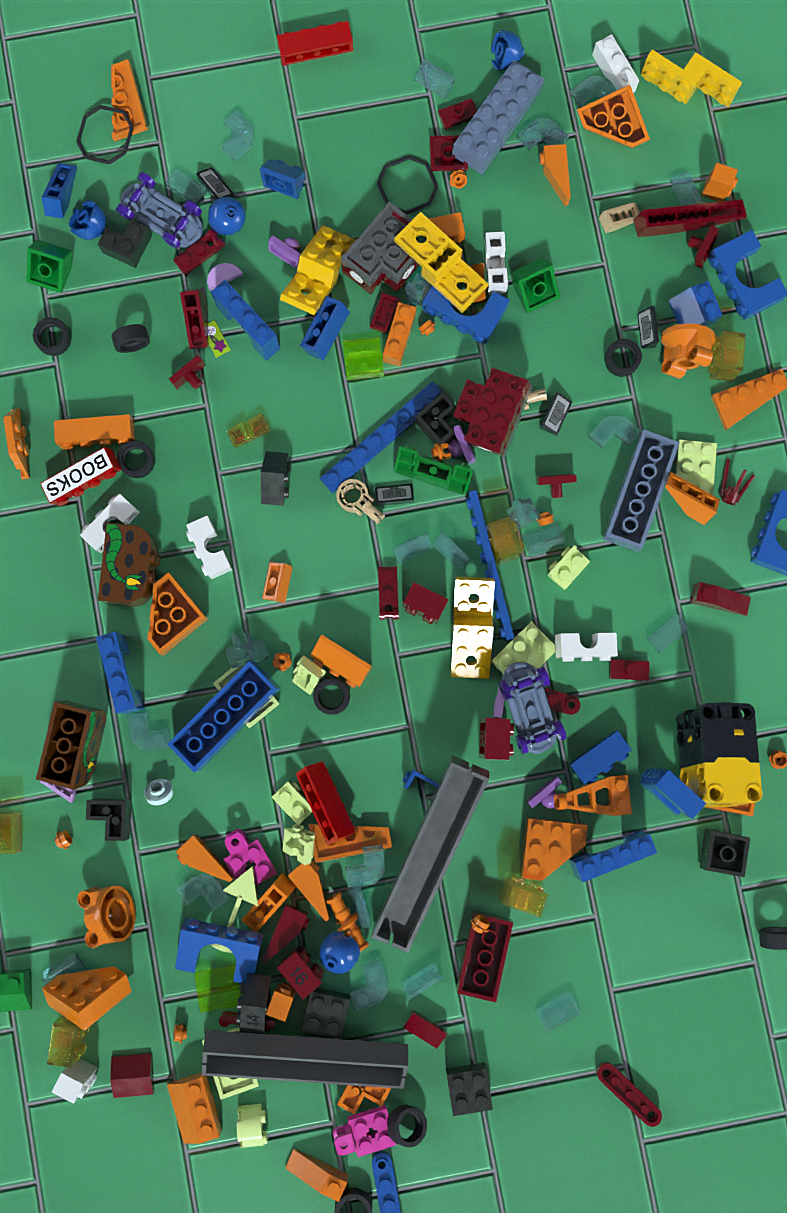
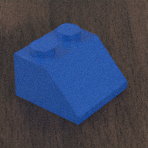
[260,159,306,199]
[669,281,722,326]

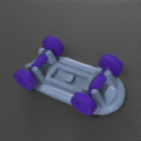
[116,172,203,249]
[498,662,567,755]

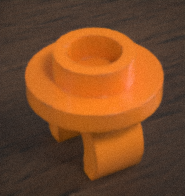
[431,443,451,462]

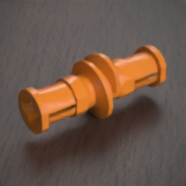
[326,892,369,951]

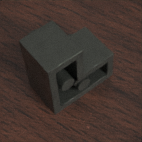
[97,220,152,268]
[415,392,456,446]
[261,451,292,506]
[86,799,131,841]

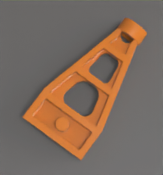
[554,775,632,816]

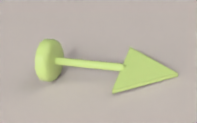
[210,866,258,953]

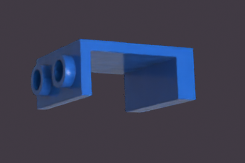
[402,769,439,789]

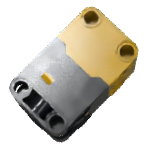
[676,702,763,807]

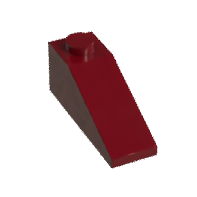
[180,288,209,349]
[690,582,751,616]
[261,903,310,963]

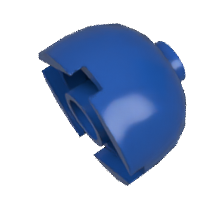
[491,30,524,70]
[208,197,246,236]
[69,201,106,240]
[319,932,360,974]

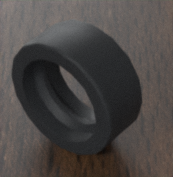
[32,317,72,356]
[111,324,150,353]
[604,339,642,377]
[117,440,155,479]
[313,678,350,715]
[759,927,787,950]
[387,1104,427,1148]
[334,1188,373,1213]

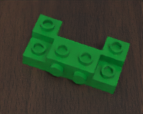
[394,445,474,496]

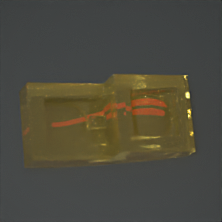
[226,413,271,448]

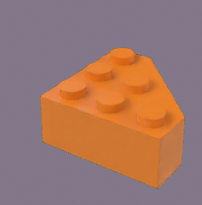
[577,85,650,148]
[147,572,208,656]
[520,817,588,881]
[42,966,132,1031]

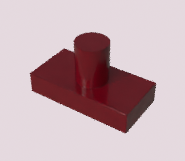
[688,225,718,268]
[169,355,205,390]
[536,474,577,498]
[609,659,649,681]

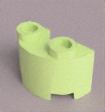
[292,655,326,695]
[282,825,315,865]
[237,1104,268,1148]

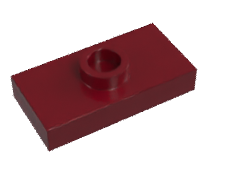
[438,98,477,130]
[370,292,400,334]

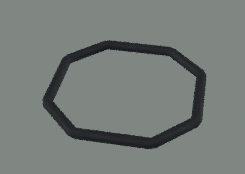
[76,105,134,164]
[377,156,438,214]

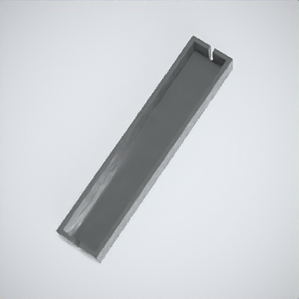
[371,755,489,953]
[202,1030,408,1089]

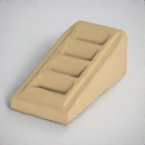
[599,202,640,233]

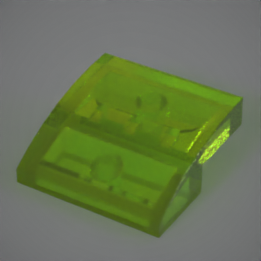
[342,337,384,381]
[194,965,239,1013]

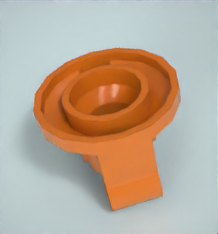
[661,323,716,379]
[77,885,136,948]

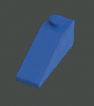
[42,163,77,218]

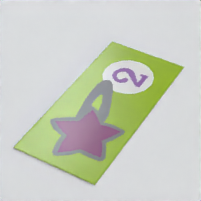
[208,320,231,358]

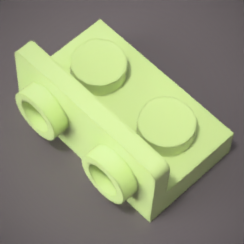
[547,545,590,590]
[272,781,312,825]

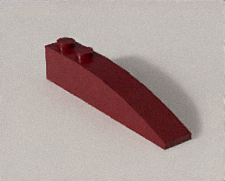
[634,199,747,237]

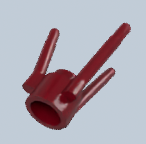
[719,459,755,506]

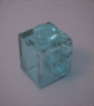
[405,273,432,307]
[506,497,541,530]

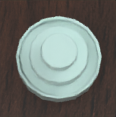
[144,778,174,805]

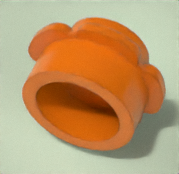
[449,170,467,188]
[418,319,436,336]
[536,511,554,526]
[273,652,292,671]
[769,750,787,769]
[55,830,73,849]
[471,915,490,933]
[173,1023,187,1044]

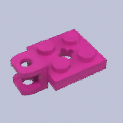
[223,828,277,886]
[332,1105,396,1157]

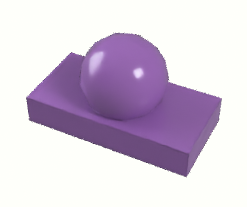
[268,235,301,269]
[447,425,476,464]
[526,777,562,809]

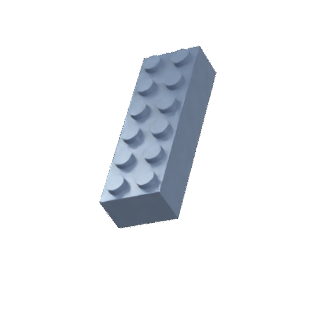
[452,60,545,175]
[602,430,680,552]

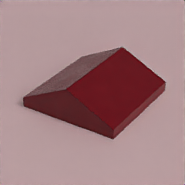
[429,135,468,172]
[110,1053,154,1098]

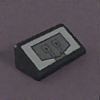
[196,167,235,200]
[637,306,659,349]
[540,392,572,436]
[375,483,414,506]

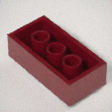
[479,718,514,760]
[456,910,513,1003]

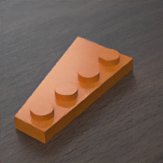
[111,59,148,141]
[711,369,787,430]
[308,824,392,863]

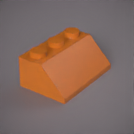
[310,635,372,688]
[167,1072,223,1144]

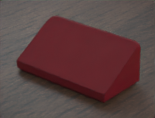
[403,1010,448,1049]

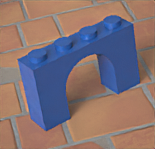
[708,230,787,320]
[211,280,280,361]
[422,286,510,344]
[750,489,787,576]
[96,632,145,714]
[639,768,706,819]
[569,830,657,882]
[175,918,263,983]

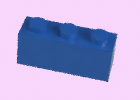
[300,296,350,361]
[568,731,631,784]

